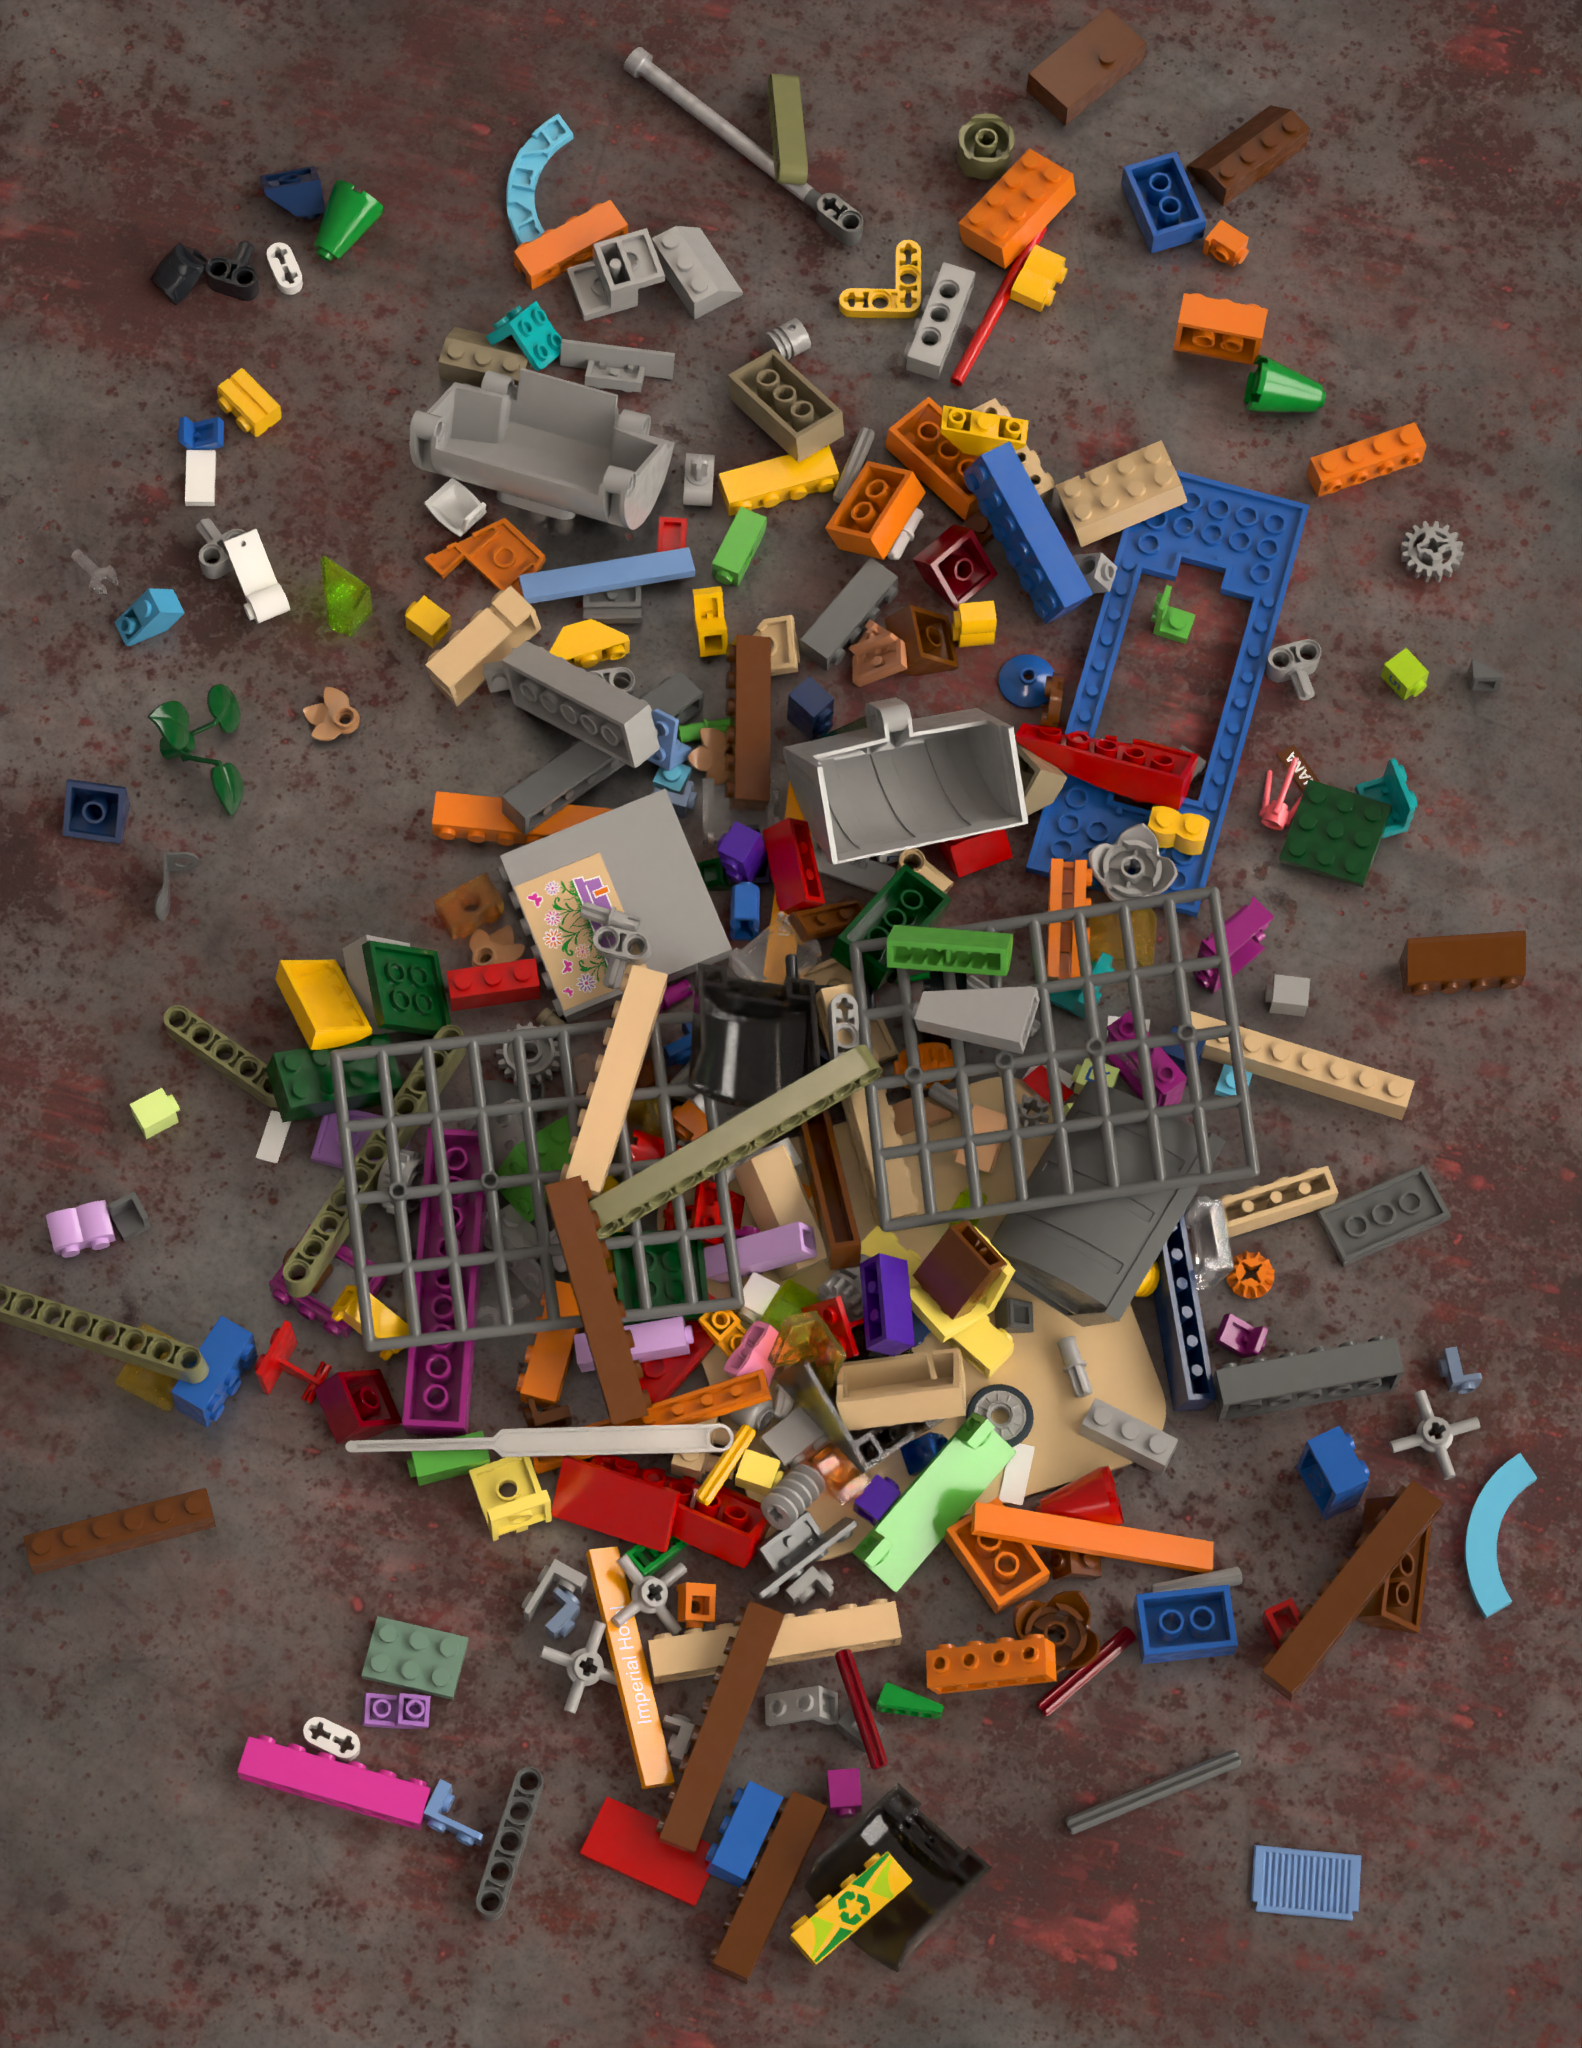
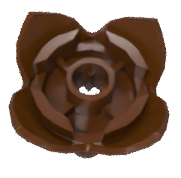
[1013,1590,1100,1674]

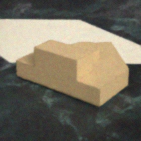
[752,615,800,676]

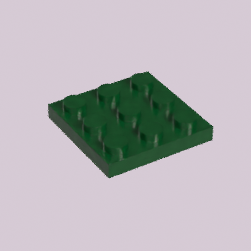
[1279,779,1393,888]
[362,940,451,1036]
[609,1230,709,1323]

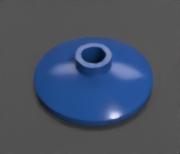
[998,654,1054,709]

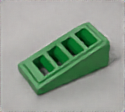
[622,1535,688,1577]
[876,1682,944,1719]

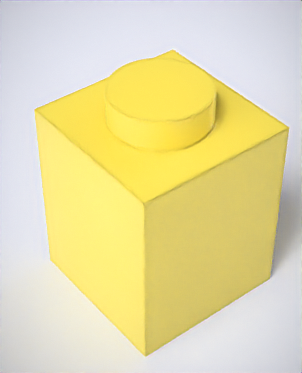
[735,1449,784,1496]

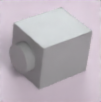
[1265,974,1310,1017]

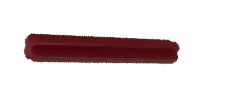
[1036,1626,1136,1717]
[835,1649,888,1770]

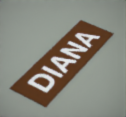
[1277,744,1321,792]

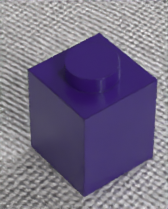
[853,1474,901,1526]

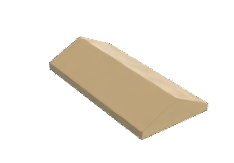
[733,1145,827,1281]

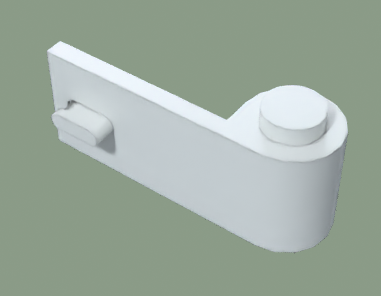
[223,528,290,624]

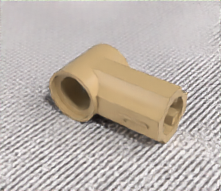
[897,848,954,894]

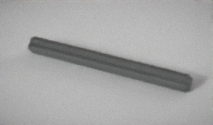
[1065,1750,1241,1834]

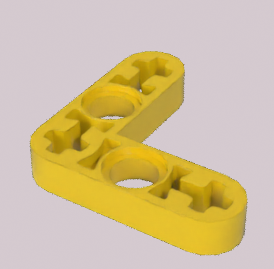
[839,240,921,319]

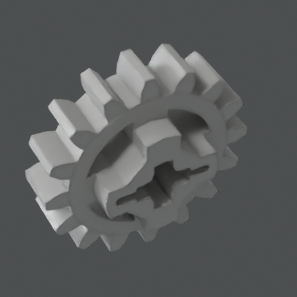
[1400,521,1464,582]

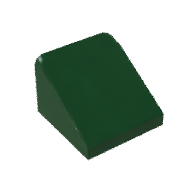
[697,857,733,891]

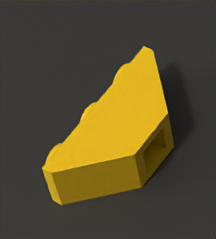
[940,405,1029,456]
[549,619,630,668]

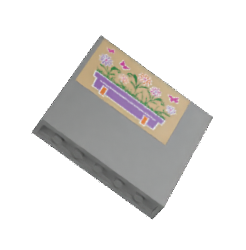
[498,788,734,1023]

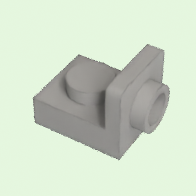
[784,1566,834,1607]
[663,1714,695,1766]

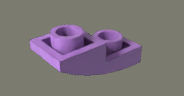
[362,1693,431,1729]

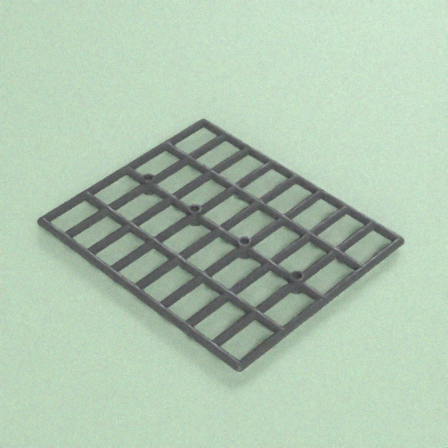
[849,886,1260,1232]
[330,1010,745,1352]

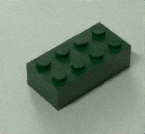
[830,864,952,991]
[266,1033,403,1123]

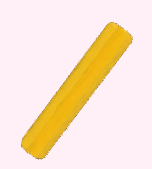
[695,1424,756,1506]

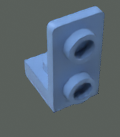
[647,709,692,771]
[423,1779,484,1847]

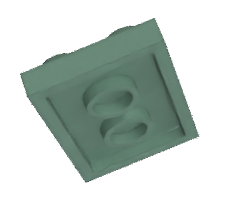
[361,1616,469,1700]

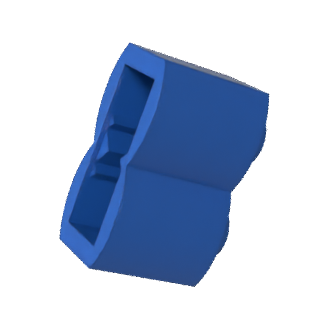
[729,882,760,941]

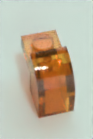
[807,1442,871,1505]

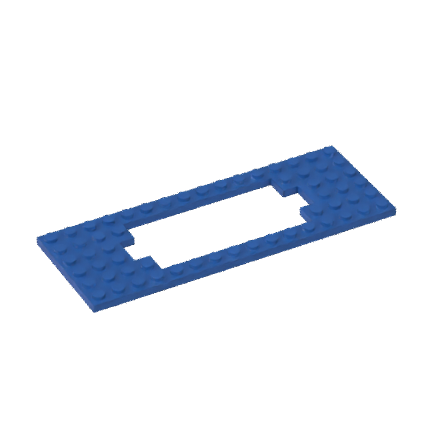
[1025,470,1310,918]

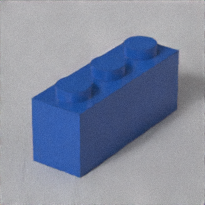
[705,1780,783,1888]

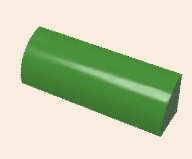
[887,925,1013,976]

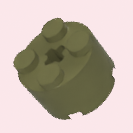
[957,113,1015,180]

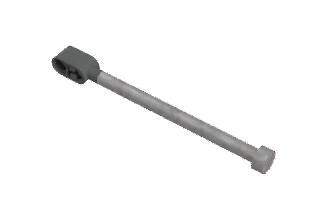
[624,47,864,246]

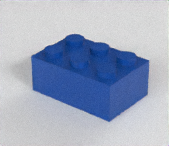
[1121,151,1206,254]
[171,1315,258,1428]
[1296,1426,1370,1520]
[1133,1585,1238,1664]

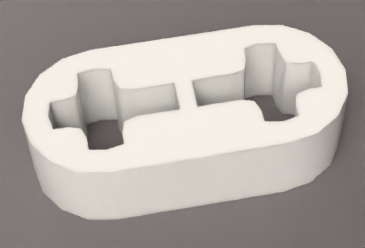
[266,242,303,295]
[303,1717,361,1762]

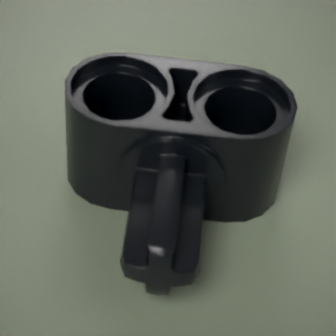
[205,241,260,301]

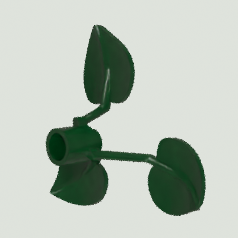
[148,684,244,816]

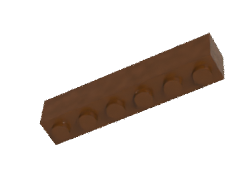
[725,634,771,812]
[796,1109,861,1270]
[23,1488,216,1575]
[709,1791,828,1985]

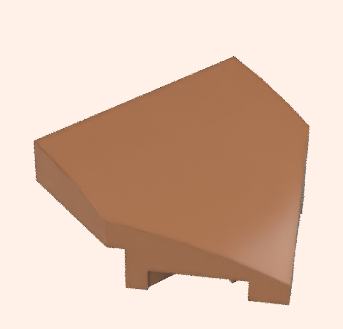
[849,619,907,687]

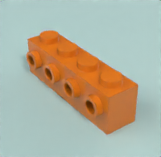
[1306,422,1426,498]
[926,1634,1056,1694]

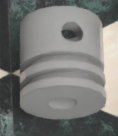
[764,318,811,360]

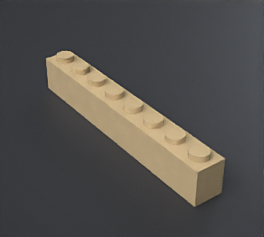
[560,965,668,1201]
[813,983,919,1226]
[1179,1011,1415,1120]
[648,1599,902,1684]

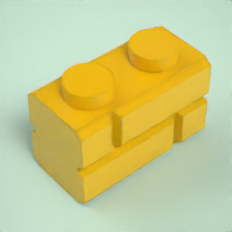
[217,368,282,437]

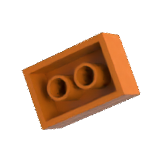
[1173,293,1268,366]
[825,461,926,560]
[944,1497,1050,1615]

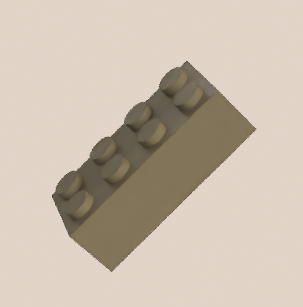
[728,349,844,463]

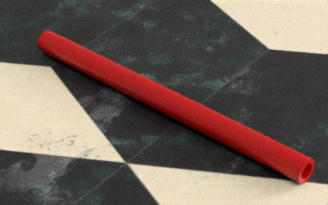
[950,227,1047,387]

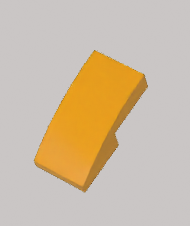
[698,1310,747,1359]

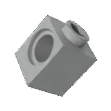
[1073,552,1117,593]

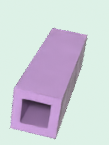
[703,1221,817,1283]
[573,1316,694,1372]

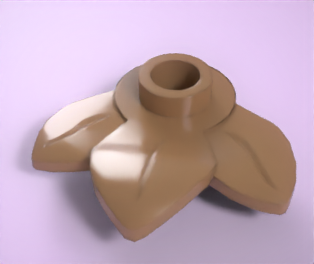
[303,687,360,741]
[687,728,730,785]
[469,925,526,967]

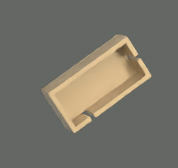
[1055,440,1187,547]
[425,585,541,707]
[836,1348,966,1431]

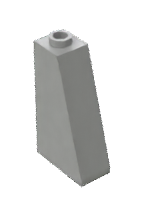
[912,986,1040,1054]

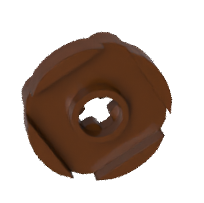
[1040,672,1065,728]

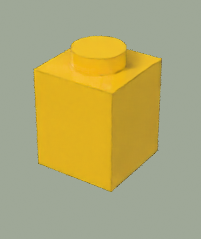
[405,596,452,648]

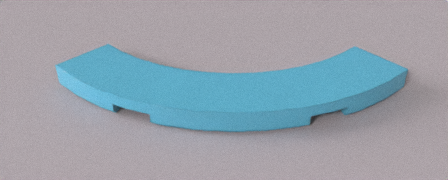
[506,113,574,246]
[1464,1453,1537,1619]

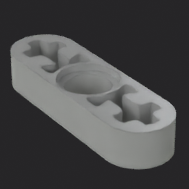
[828,993,860,1060]

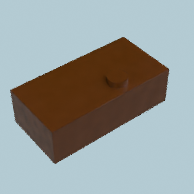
[1026,8,1146,126]

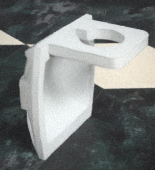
[424,478,487,537]

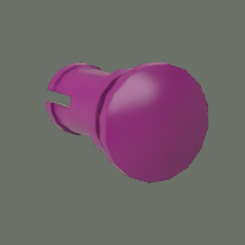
[658,979,693,1014]

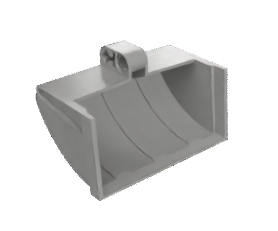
[783,697,1028,865]

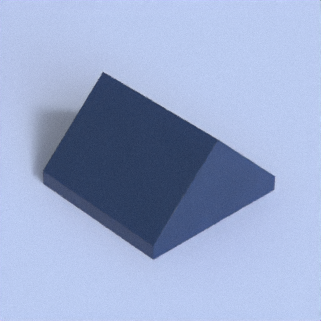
[63,779,130,844]

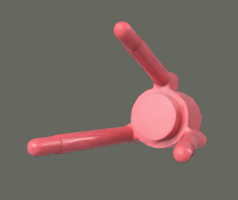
[1259,757,1303,831]

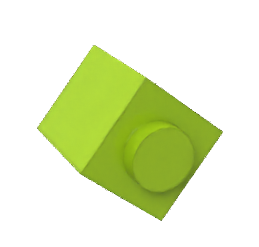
[1381,648,1429,701]

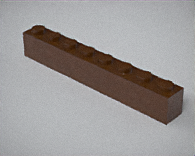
[543,1175,652,1425]
[1260,1480,1443,1702]
[655,1601,785,1855]

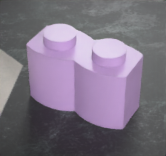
[46,1200,116,1258]

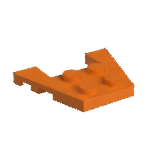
[424,518,546,597]

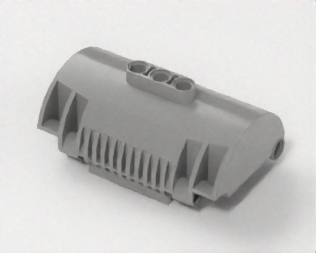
[409,368,675,530]

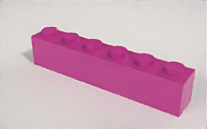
[237,1735,432,1831]

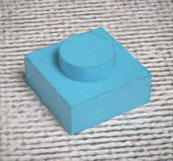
[653,764,692,794]
[1214,1063,1253,1097]

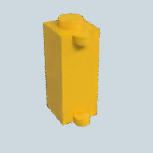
[331,1285,409,1361]

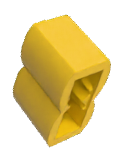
[1010,244,1068,312]
[951,600,997,647]
[1147,806,1210,855]

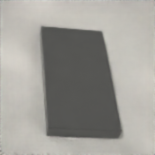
[1315,1164,1451,1267]

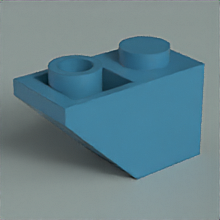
[114,588,185,646]

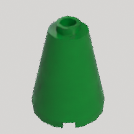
[314,180,384,262]
[1244,355,1326,412]

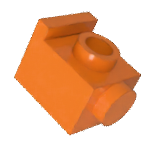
[1202,220,1249,267]
[672,1100,708,1143]
[676,1582,716,1629]

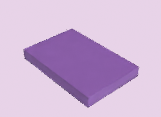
[311,1109,411,1169]

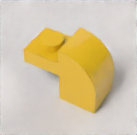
[692,586,728,657]

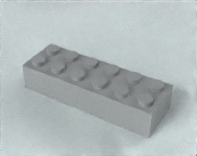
[502,641,660,769]

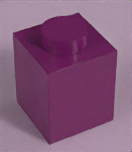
[826,1768,862,1818]

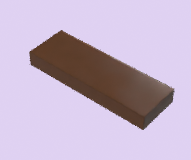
[788,899,864,942]

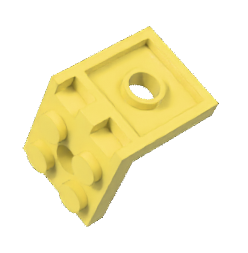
[910,1227,1016,1343]
[469,1457,552,1541]

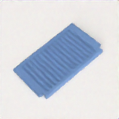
[1251,1845,1361,1921]

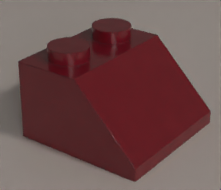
[912,524,998,610]
[314,1369,402,1444]

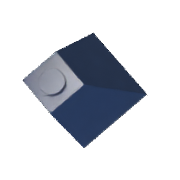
[260,166,325,219]

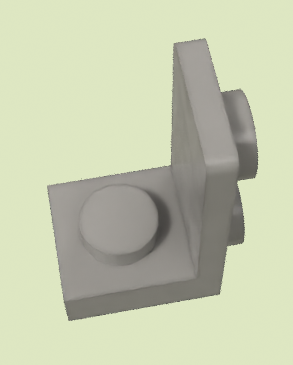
[522,1559,588,1622]
[765,1685,839,1726]

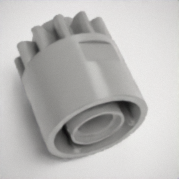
[816,1254,871,1322]

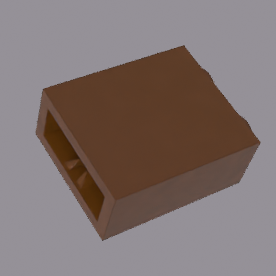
[912,1220,1007,1320]

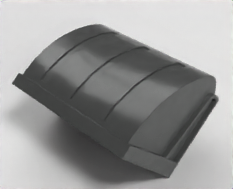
[990,1081,1226,1327]

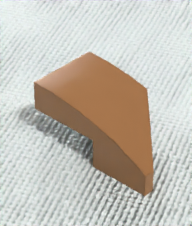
[891,1098,954,1136]

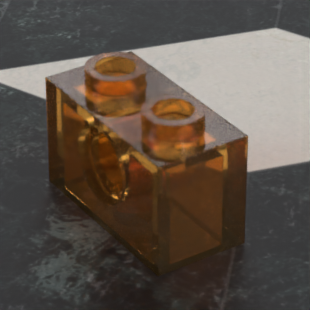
[434,872,504,940]

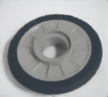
[966,1384,1034,1447]

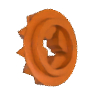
[1226,1251,1275,1299]

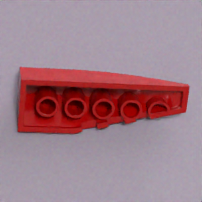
[1015,723,1199,810]
[589,1455,771,1569]

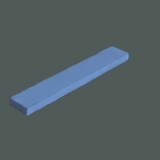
[519,547,695,604]

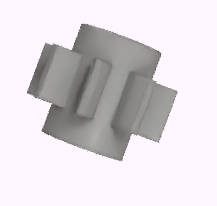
[1017,1094,1049,1127]

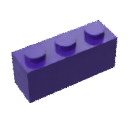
[859,1253,915,1357]

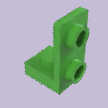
[1150,585,1196,644]

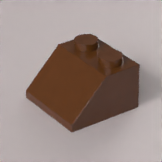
[884,604,959,676]

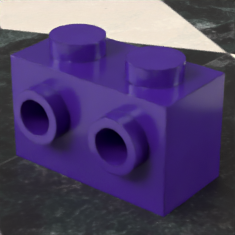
[717,821,768,883]

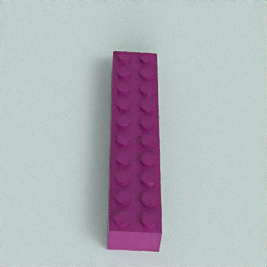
[402,1128,492,1436]

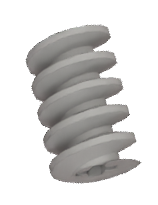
[761,1464,826,1530]

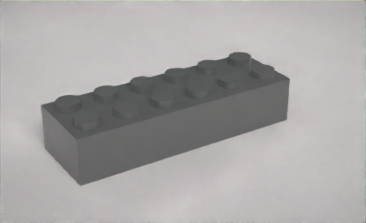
[1213,1335,1404,1423]

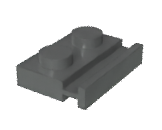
[583,585,642,624]

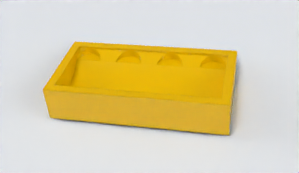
[275,959,373,1050]

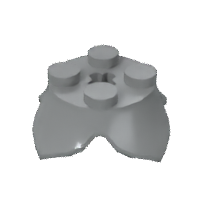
[1088,823,1178,901]

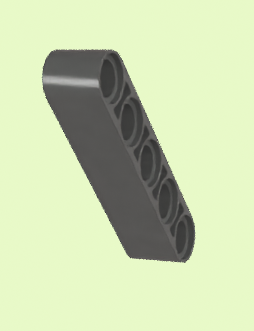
[476,1766,544,1922]

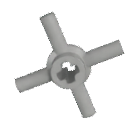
[1389,1390,1480,1480]
[611,1554,687,1636]
[539,1621,617,1714]

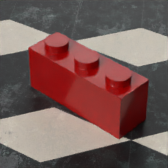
[762,817,825,915]
[446,958,540,1011]

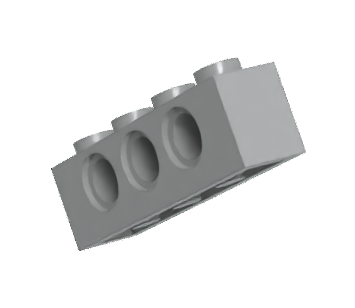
[903,262,976,380]

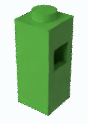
[712,506,767,587]
[406,1430,490,1486]

